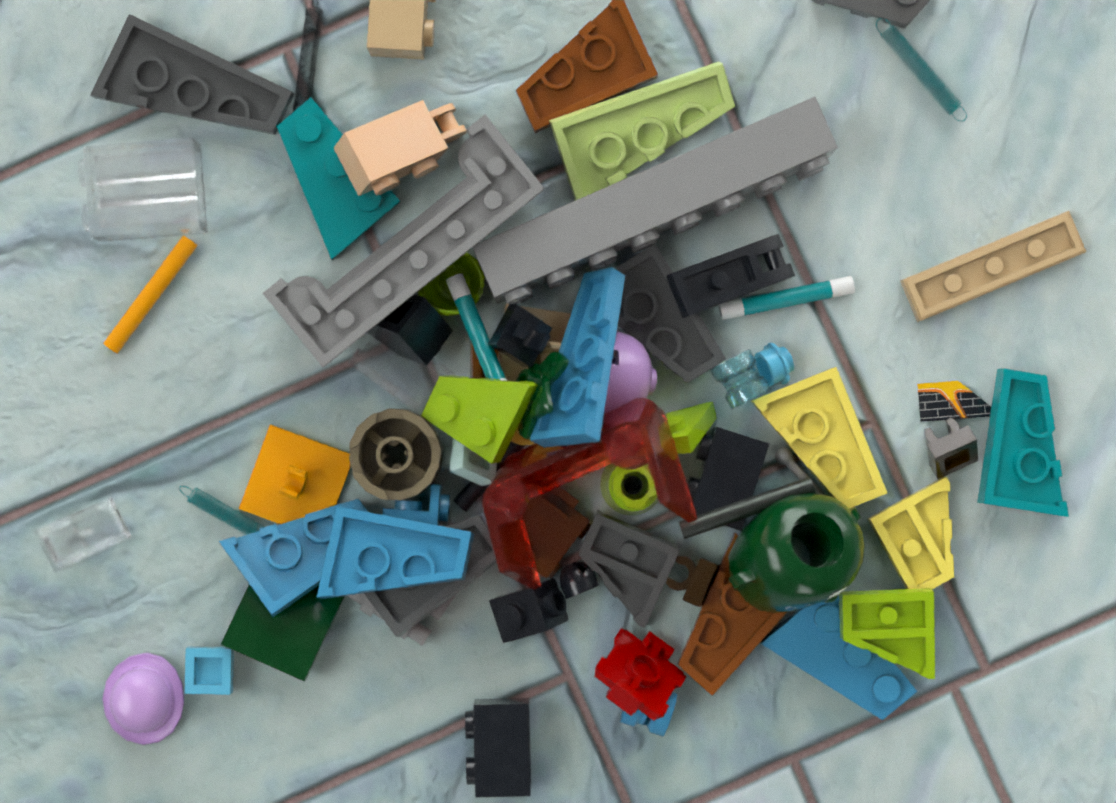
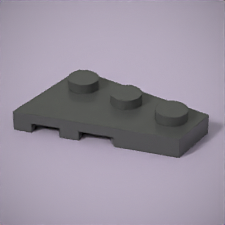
[364,515,509,638]

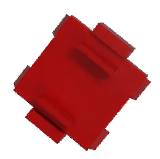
[594,628,687,721]

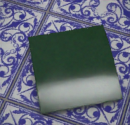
[221,585,345,682]

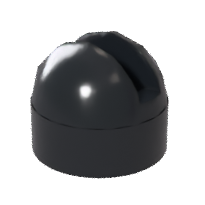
[559,562,599,599]

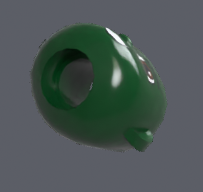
[728,493,865,613]

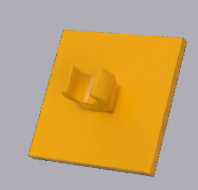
[239,424,351,524]

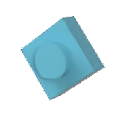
[185,646,234,695]

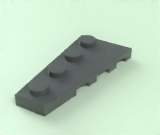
[90,14,294,135]

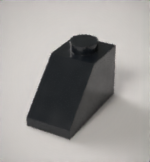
[367,294,453,366]

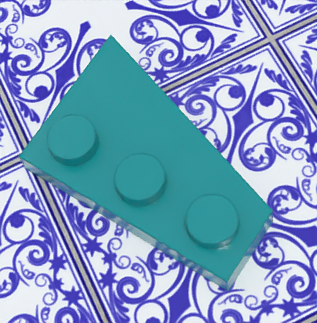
[276,97,400,260]
[977,368,1069,517]

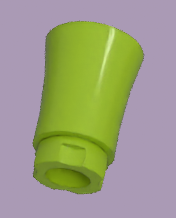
[600,457,663,516]

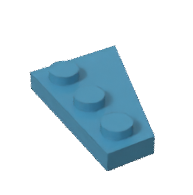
[317,506,474,599]

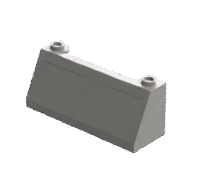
[263,115,545,367]

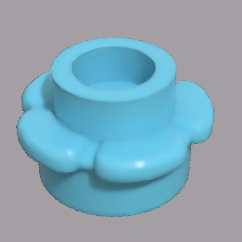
[754,343,794,386]

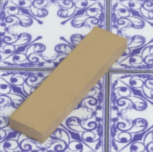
[900,211,1086,322]

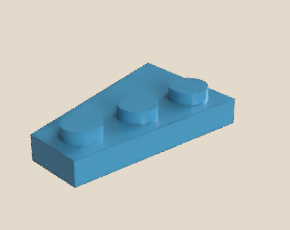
[219,498,368,617]
[760,596,917,720]

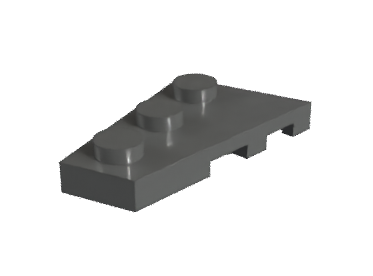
[577,244,726,384]

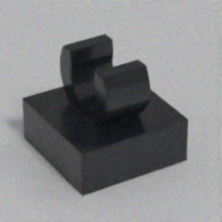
[488,304,552,368]

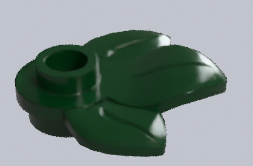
[516,351,569,440]

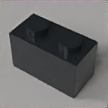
[682,427,769,531]
[465,698,531,798]

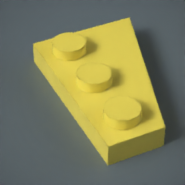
[751,367,887,509]

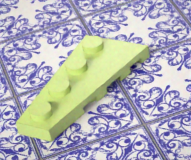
[549,62,735,201]

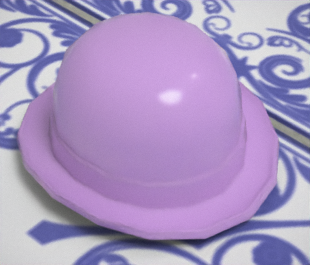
[103,653,185,745]

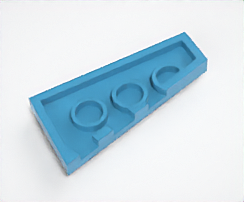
[530,267,625,448]

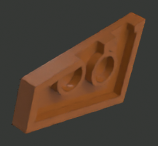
[516,0,658,134]
[677,532,787,696]

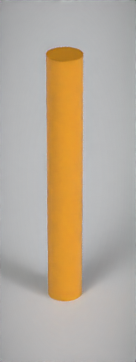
[103,235,198,354]

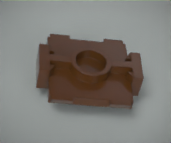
[489,476,591,579]

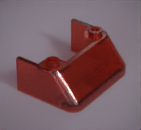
[483,398,698,590]

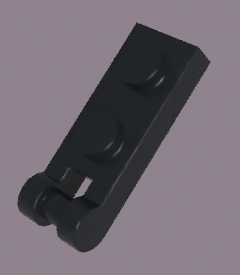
[666,234,795,318]

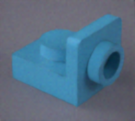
[383,484,450,526]

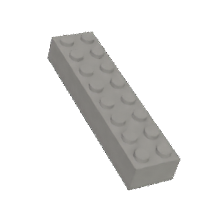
[473,97,838,304]

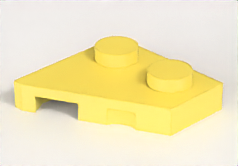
[868,477,954,589]

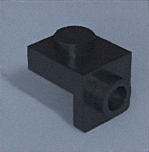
[489,578,568,643]

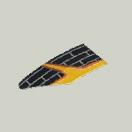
[917,381,991,422]

